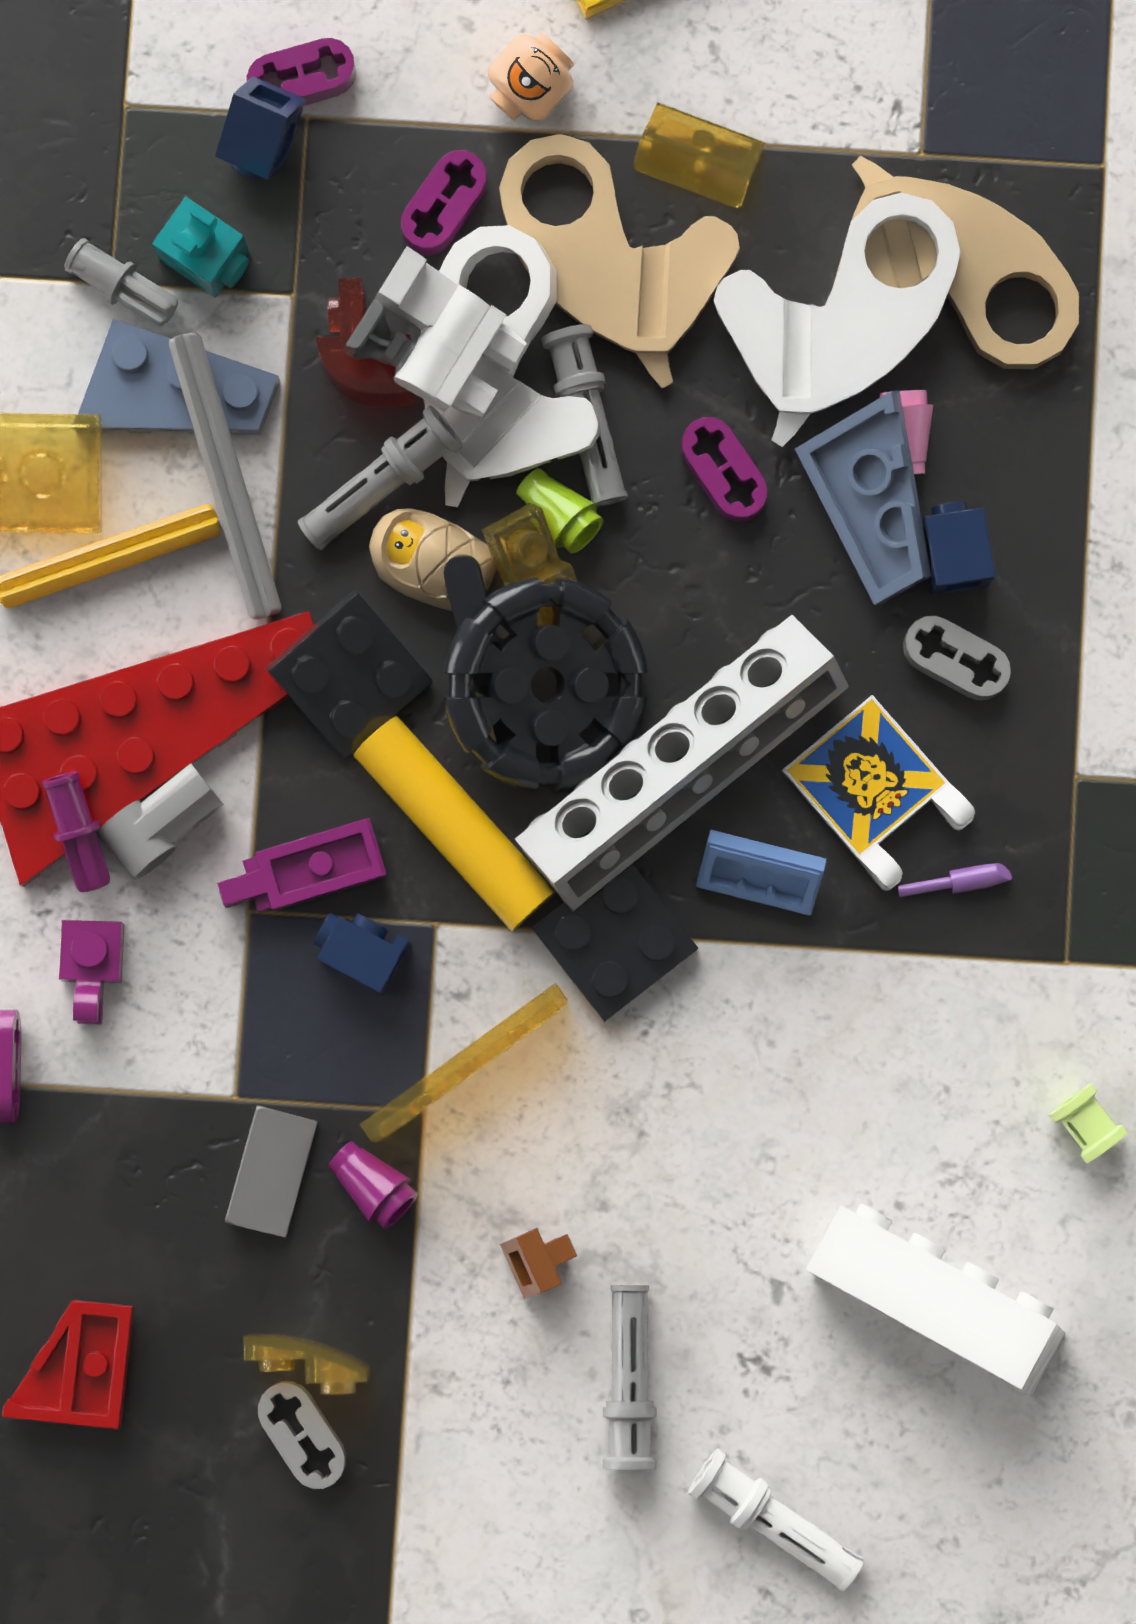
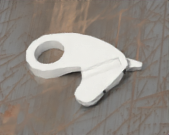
[714,192,961,447]

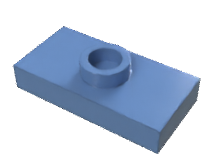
[696,829,826,916]

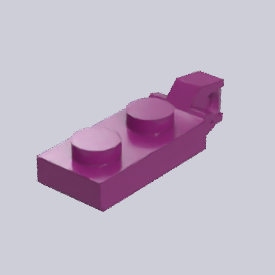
[217,818,387,913]

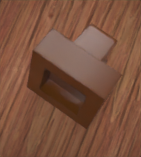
[500,1228,577,1299]

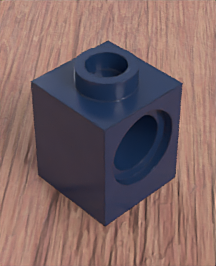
[215,76,306,180]
[922,501,996,596]

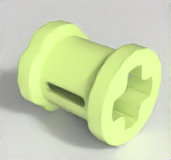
[1049,1083,1128,1163]

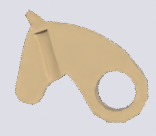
[499,134,740,389]
[833,156,1079,369]

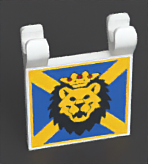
[782,695,975,891]

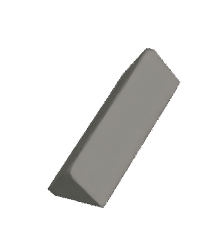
[225,1105,318,1238]

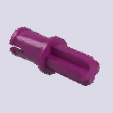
[41,771,110,892]

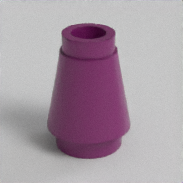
[328,1141,418,1229]

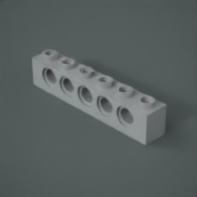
[515,615,849,911]

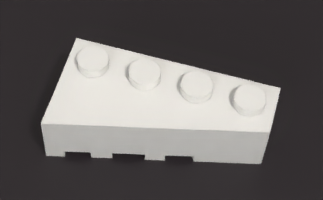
[805,1204,1065,1396]

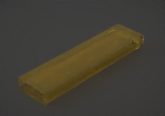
[359,983,568,1143]

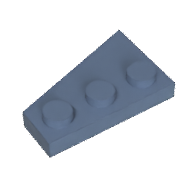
[73,319,280,435]
[795,391,931,605]

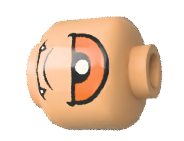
[487,32,574,121]

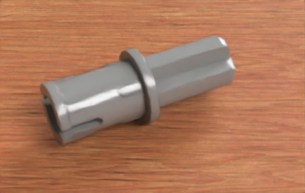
[64,238,178,326]

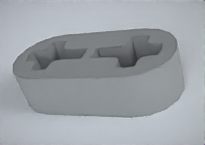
[903,616,1011,701]
[258,1381,347,1489]

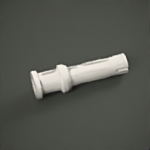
[688,1448,864,1591]

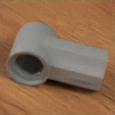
[98,763,224,880]

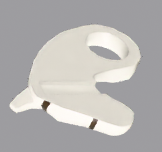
[421,225,601,507]

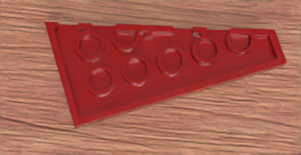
[0,611,314,887]

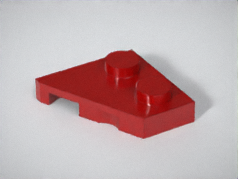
[2,1300,135,1429]

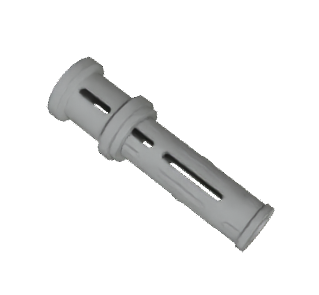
[541,324,628,507]
[297,405,463,550]
[603,1285,657,1470]

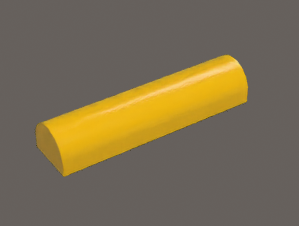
[354,716,556,932]

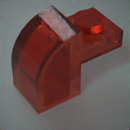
[316,278,415,406]

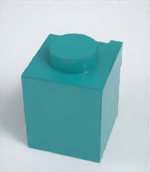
[152,197,249,298]

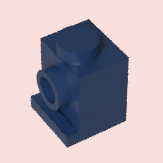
[314,913,411,995]

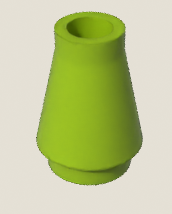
[516,468,603,554]

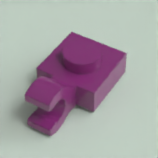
[59,920,125,1025]

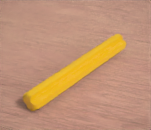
[0,504,221,608]

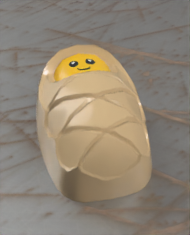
[369,508,497,611]

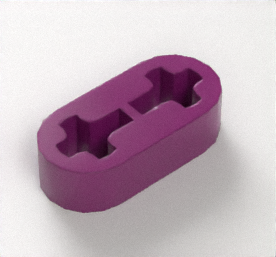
[246,38,356,106]
[401,150,487,255]
[681,417,767,522]
[0,1010,21,1124]

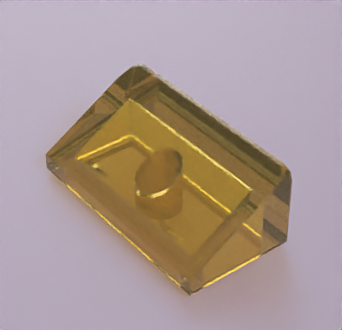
[633,102,766,208]

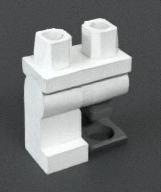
[343,246,527,419]

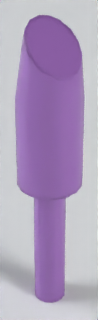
[897,863,1012,897]

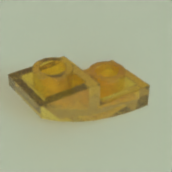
[482,503,577,625]
[243,1333,370,1394]

